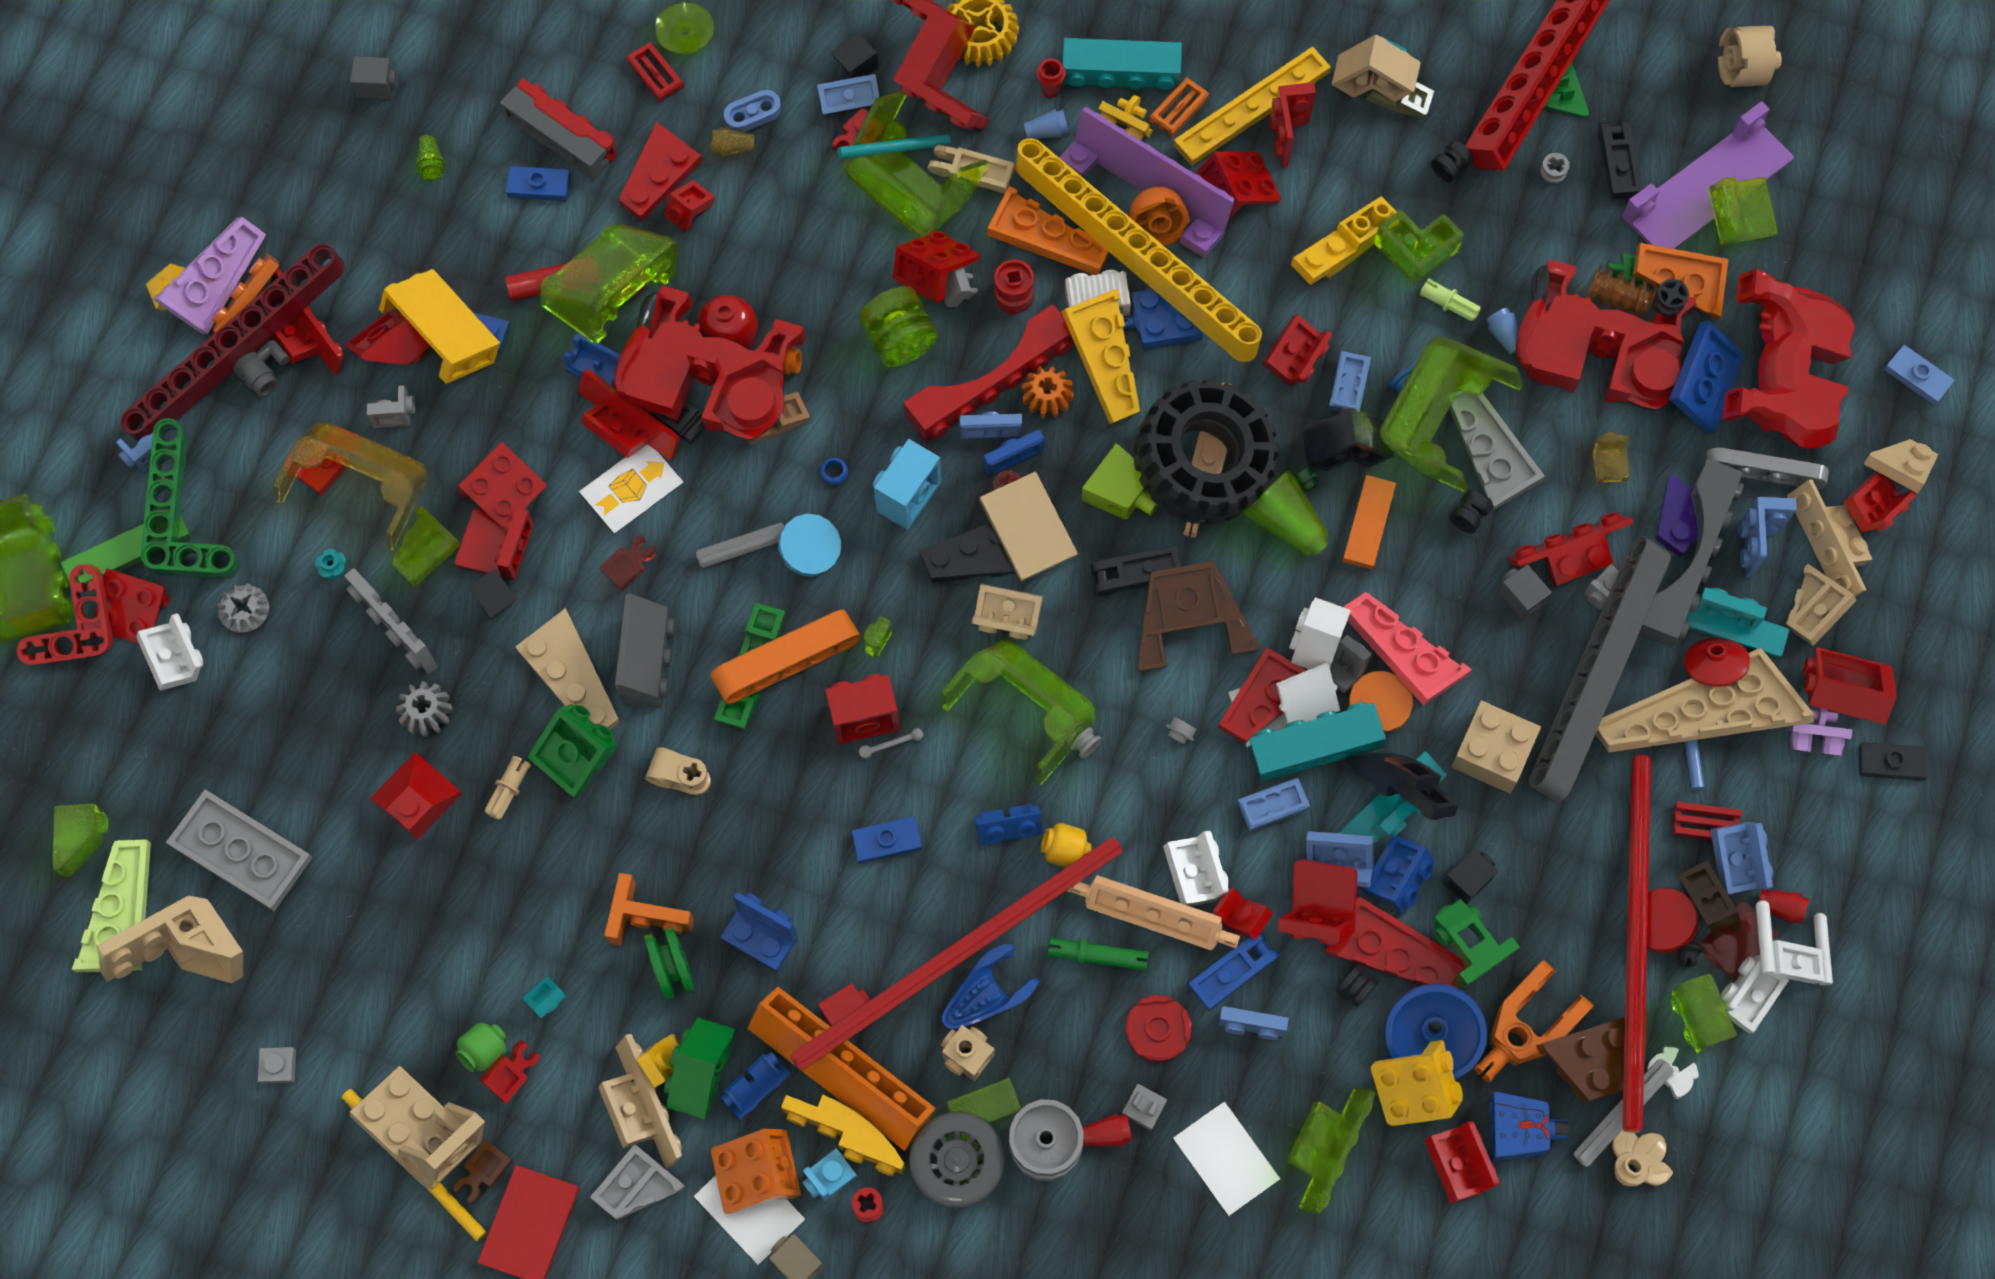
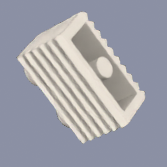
[1065,270,1131,316]

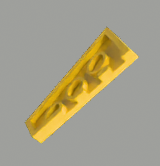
[1061,288,1140,424]

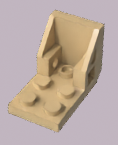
[97,895,243,984]
[350,1066,485,1190]

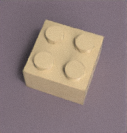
[1451,700,1541,794]

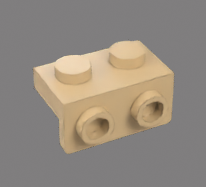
[972,584,1043,640]

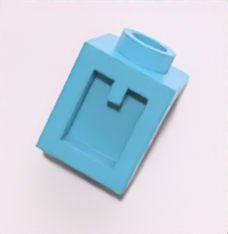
[802,1148,857,1202]

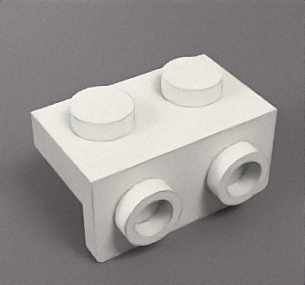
[136,613,203,691]
[1163,831,1229,906]
[1717,955,1789,1034]

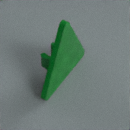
[1544,63,1589,118]

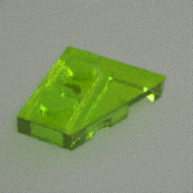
[391,505,461,587]

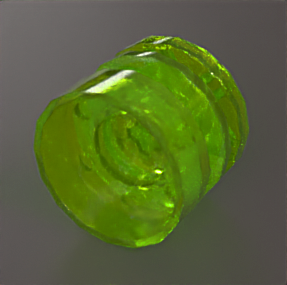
[858,286,939,367]

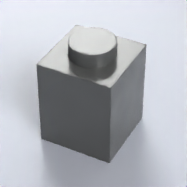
[350,56,398,99]
[1498,564,1552,621]

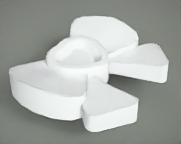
[1645,1047,1699,1099]

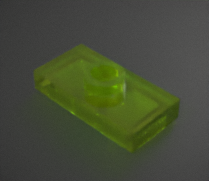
[947,1078,1021,1123]

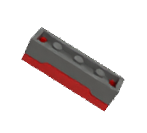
[500,78,617,181]

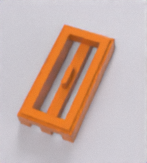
[1149,77,1210,138]

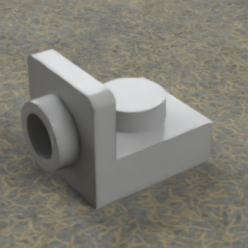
[367,386,415,428]
[1584,564,1619,610]

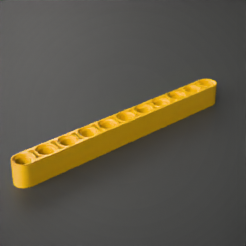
[1015,138,1262,362]

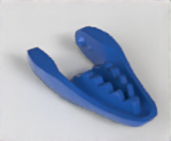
[942,944,1041,1029]

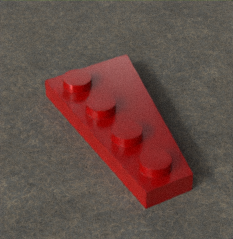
[1324,896,1465,989]

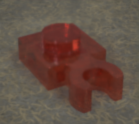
[599,535,657,592]

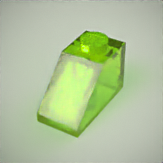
[53,803,108,878]

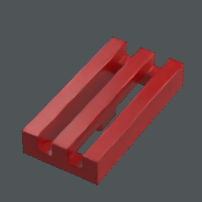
[626,42,684,103]
[1673,802,1742,841]

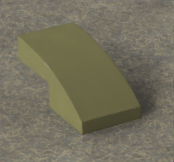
[1365,82,1434,118]

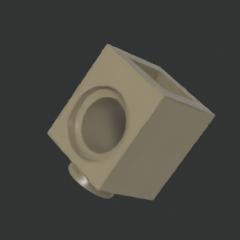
[769,1234,824,1279]

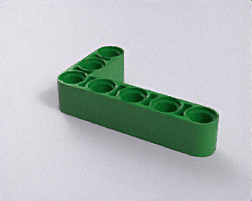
[141,418,240,579]

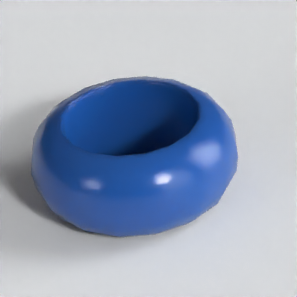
[820,458,848,485]

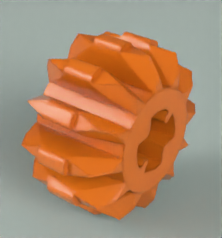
[1022,365,1074,419]

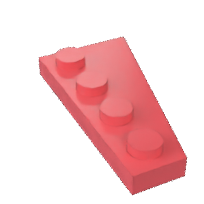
[1344,592,1472,706]

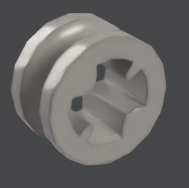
[1540,153,1569,184]
[1071,727,1102,759]

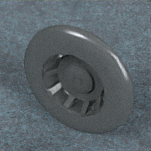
[909,1112,1005,1208]

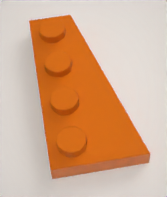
[986,185,1109,275]

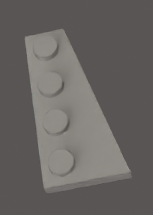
[1446,380,1545,511]
[344,568,438,675]

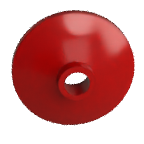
[1684,637,1750,687]

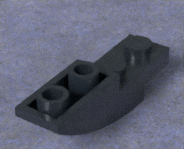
[1345,752,1459,820]

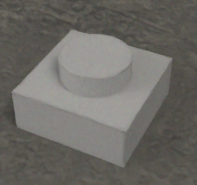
[258,1047,296,1084]

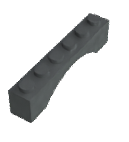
[1639,458,1744,648]

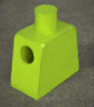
[1081,443,1158,519]

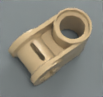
[645,747,711,796]

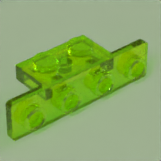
[1286,1088,1376,1214]

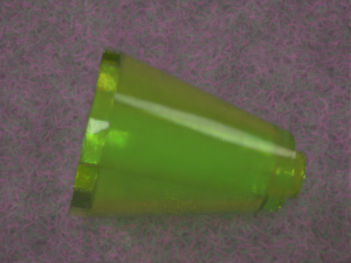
[1243,470,1329,556]

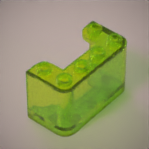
[0,493,75,644]

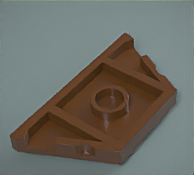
[1536,1010,1647,1102]

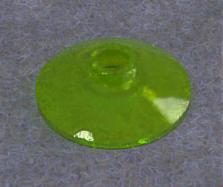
[655,2,714,54]

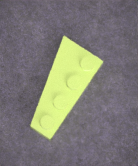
[72,840,151,973]

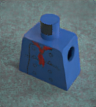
[1489,1092,1569,1162]

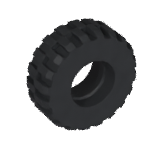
[1133,379,1279,525]

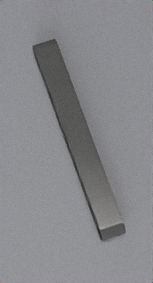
[1529,536,1671,803]

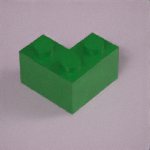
[664,1018,735,1119]

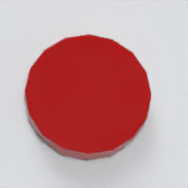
[1647,888,1699,953]
[1125,995,1192,1063]

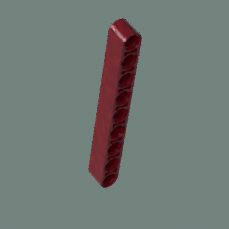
[120,244,345,442]

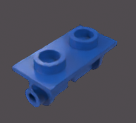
[974,803,1043,845]
[720,1052,791,1119]

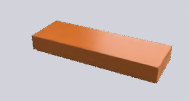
[1342,475,1396,570]

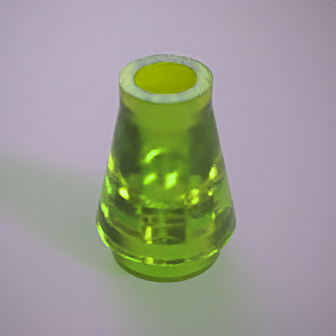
[416,135,446,180]

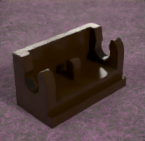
[1678,861,1742,938]

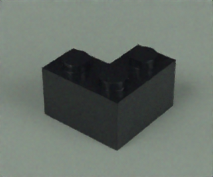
[1302,408,1394,471]

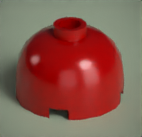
[698,295,759,350]

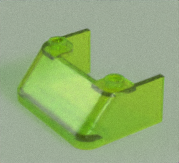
[844,91,989,237]
[1380,336,1523,492]
[941,640,1095,785]

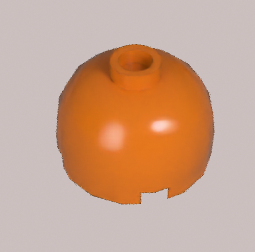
[1128,186,1190,246]

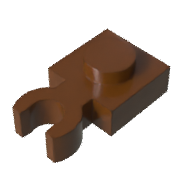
[453,1139,514,1204]

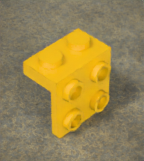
[1371,1040,1463,1126]

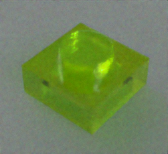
[863,616,893,658]

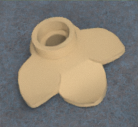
[1612,1129,1673,1186]

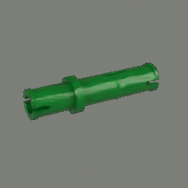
[1047,936,1149,972]

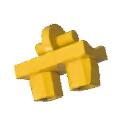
[1098,95,1153,141]

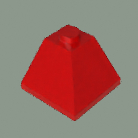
[343,309,430,365]
[370,752,462,840]

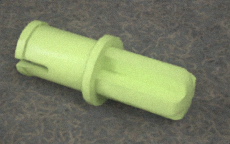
[1420,278,1480,321]

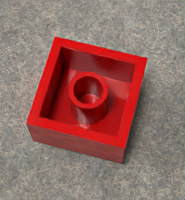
[825,674,900,745]

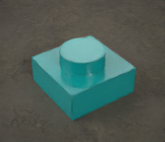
[522,976,566,1018]

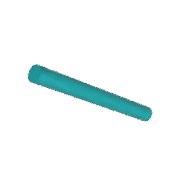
[837,134,951,159]

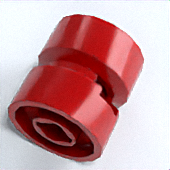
[994,259,1034,314]

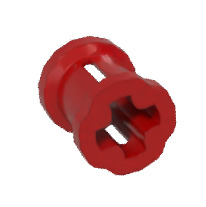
[852,1188,884,1223]

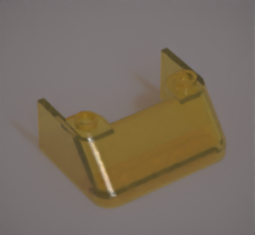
[273,422,427,551]

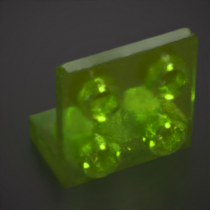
[1708,176,1778,246]

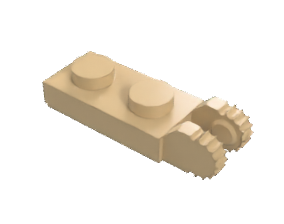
[927,144,1015,194]

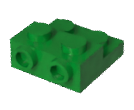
[527,704,618,798]

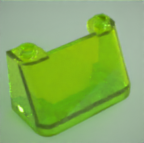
[540,223,679,344]

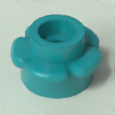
[315,549,346,579]

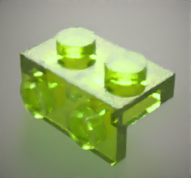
[1671,974,1736,1054]

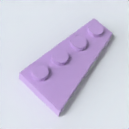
[153,217,266,335]

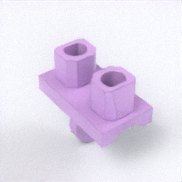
[1785,707,1853,756]

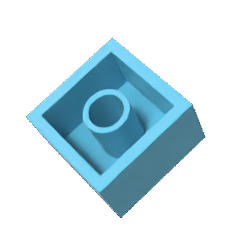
[873,439,942,530]

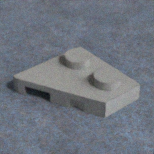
[590,1144,685,1220]

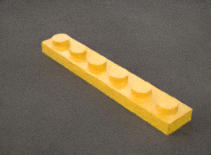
[1173,46,1331,166]

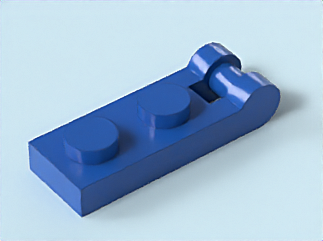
[1188,932,1281,1012]

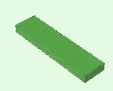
[61,515,192,587]

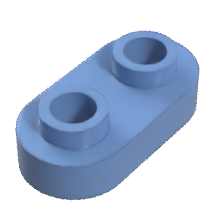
[724,90,781,133]

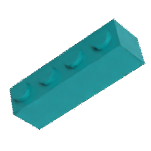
[1062,38,1182,90]
[1250,702,1386,782]

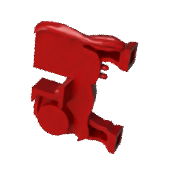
[1722,268,1855,449]

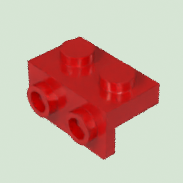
[1262,314,1332,386]
[1843,471,1916,533]
[1424,1121,1499,1204]

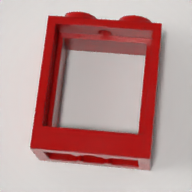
[1802,647,1897,725]

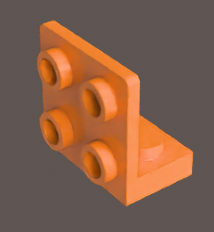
[711,1128,802,1214]

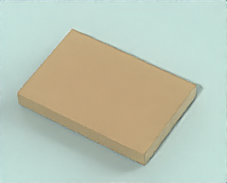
[979,471,1078,582]

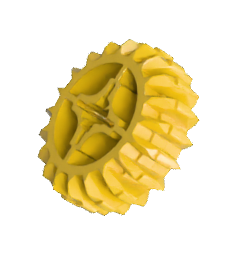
[947,0,1019,68]

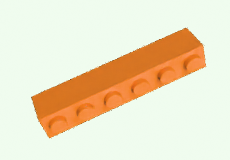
[747,987,936,1151]

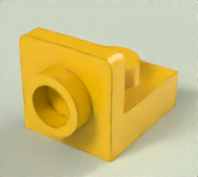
[636,1034,680,1088]

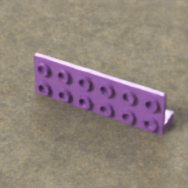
[1622,101,1794,249]
[1059,107,1234,258]

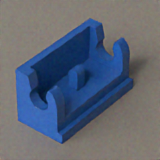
[564,332,620,388]

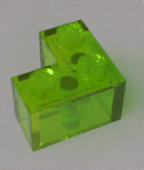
[1374,210,1464,285]

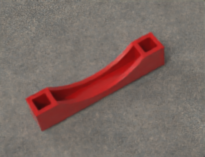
[903,304,1074,442]

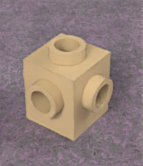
[941,1025,995,1082]

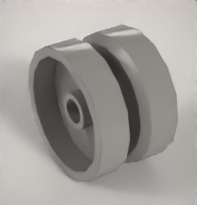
[1009,1099,1084,1181]

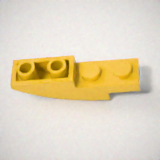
[1290,196,1401,285]
[781,1095,905,1176]

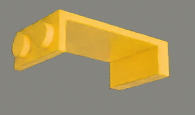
[379,269,500,384]

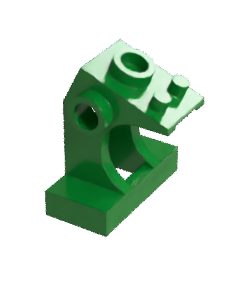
[1434,899,1520,990]

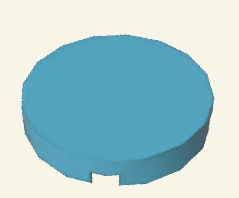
[778,514,841,577]

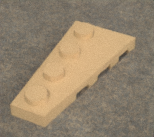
[516,608,620,730]

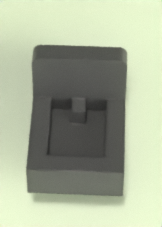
[1330,635,1372,693]

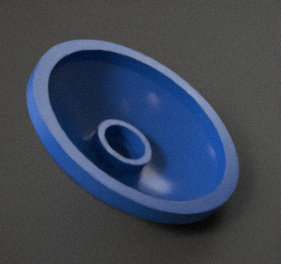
[1385,984,1487,1079]

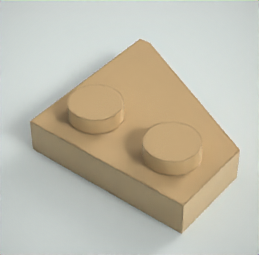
[1864,439,1938,493]
[1787,564,1857,646]

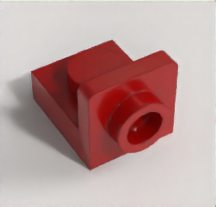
[664,180,715,232]
[1213,888,1273,940]

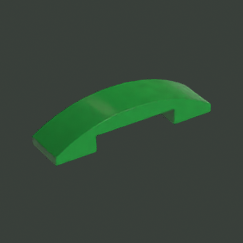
[714,602,786,730]

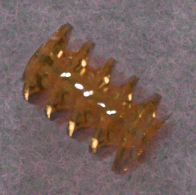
[1588,264,1658,317]

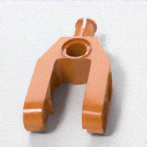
[1474,960,1594,1082]

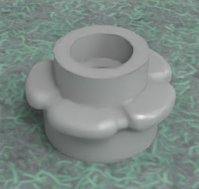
[1166,717,1197,745]

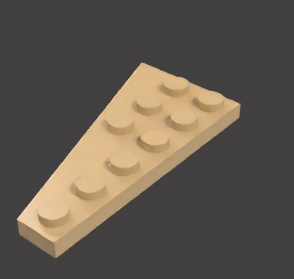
[1596,648,1815,752]

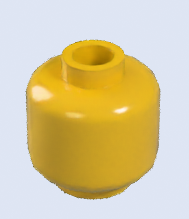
[1041,823,1091,868]

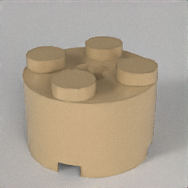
[1718,25,1782,87]

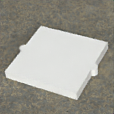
[1276,663,1340,724]

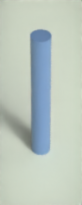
[1684,740,1705,790]

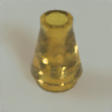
[711,127,754,156]

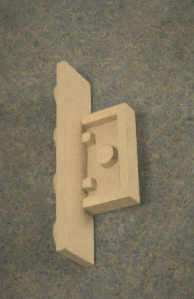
[1787,480,1873,597]
[598,1034,682,1169]

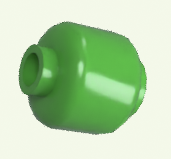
[456,1022,507,1072]

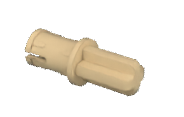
[485,756,531,820]

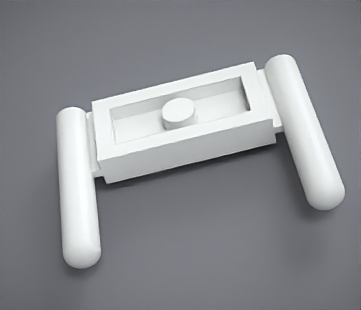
[1756,901,1833,986]

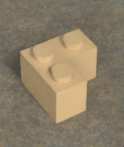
[1331,35,1421,102]

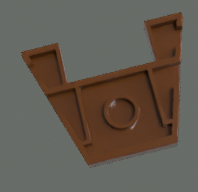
[1137,561,1260,671]

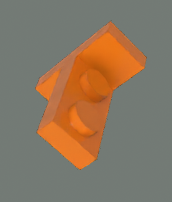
[604,873,694,946]

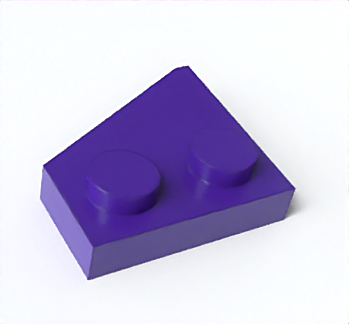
[1655,474,1698,558]

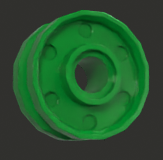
[644,926,695,1002]

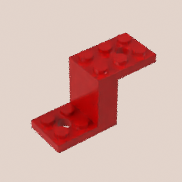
[891,0,990,130]

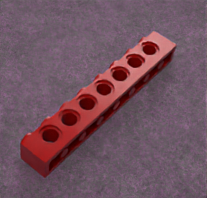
[1465,0,1610,171]

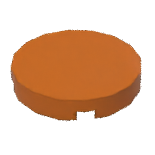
[1348,671,1413,733]

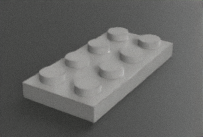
[166,789,313,911]

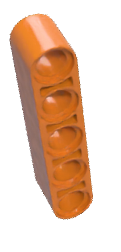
[710,609,861,704]

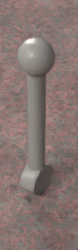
[859,728,924,759]

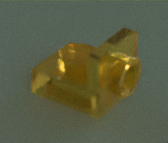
[1592,432,1630,483]

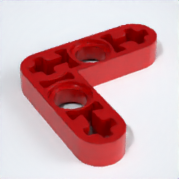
[17,564,113,665]

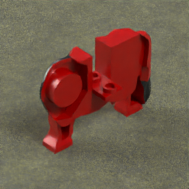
[1516,260,1696,410]
[614,285,806,440]

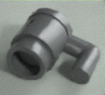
[233,340,290,397]

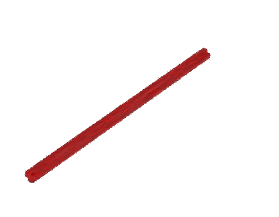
[1622,754,1651,1133]
[791,837,1123,1071]

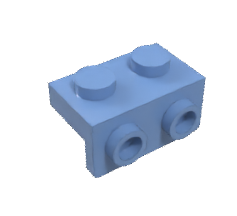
[1710,822,1773,894]
[1306,831,1374,887]

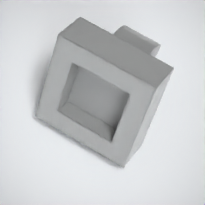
[945,267,978,307]
[1122,1084,1167,1131]

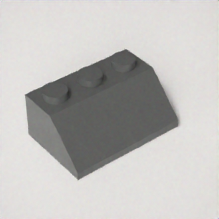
[615,594,676,708]

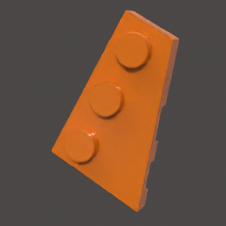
[1633,243,1729,320]
[212,252,280,332]

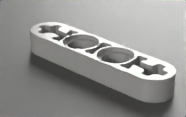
[1706,448,1829,489]

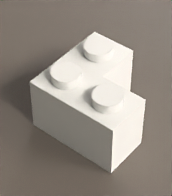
[1289,597,1351,669]

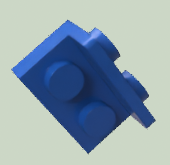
[1362,836,1435,915]

